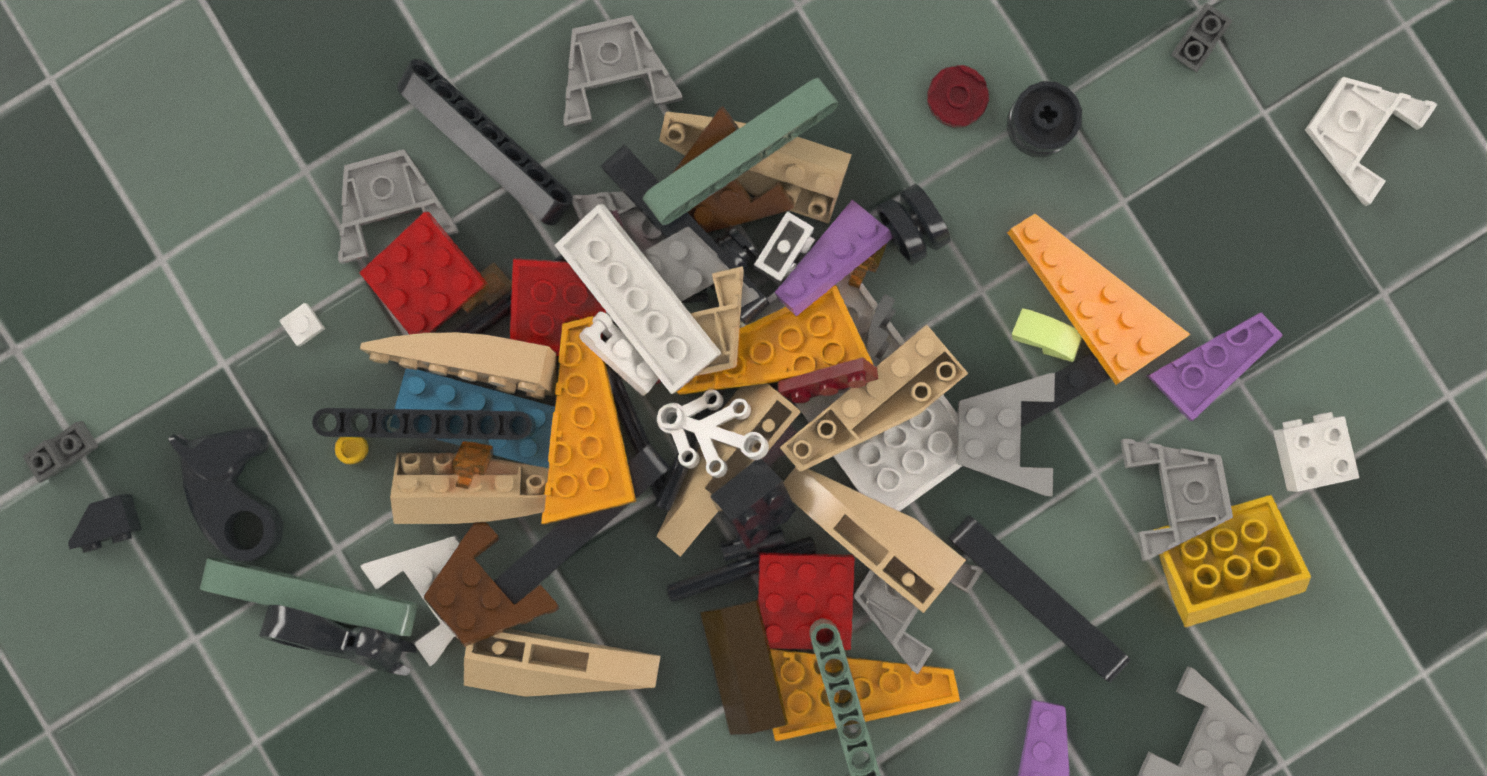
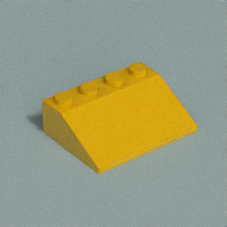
[1154,495,1311,627]

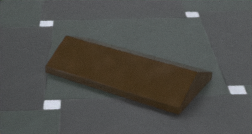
[700,600,788,735]

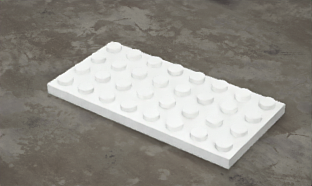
[740,271,962,511]

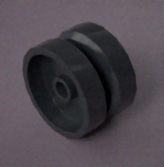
[1007,81,1082,157]
[876,184,951,265]

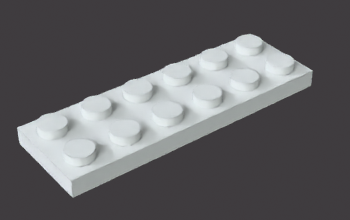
[554,204,722,394]

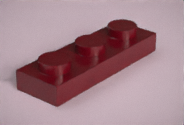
[778,357,878,404]

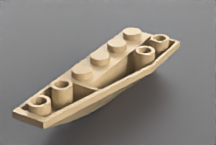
[659,112,852,224]
[780,325,968,472]
[360,332,557,399]
[656,383,801,557]
[390,453,549,524]
[784,467,966,613]
[464,628,661,697]

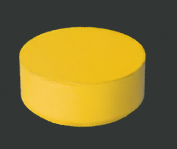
[335,437,368,464]

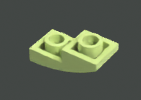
[1011,308,1082,362]

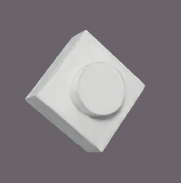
[279,303,325,347]

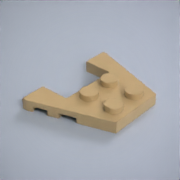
[690,266,744,376]

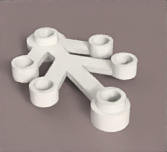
[657,389,769,478]

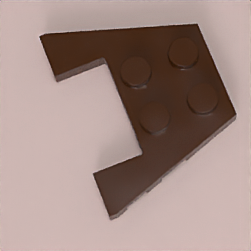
[671,106,795,233]
[424,522,559,647]

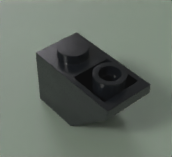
[68,494,142,553]

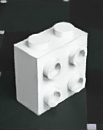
[1273,412,1359,492]

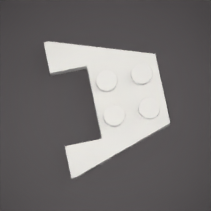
[1305,77,1437,206]
[360,536,460,666]

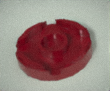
[927,65,989,128]

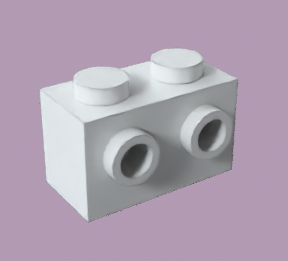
[754,211,815,285]

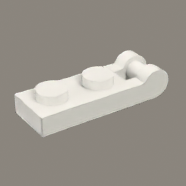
[579,312,659,396]

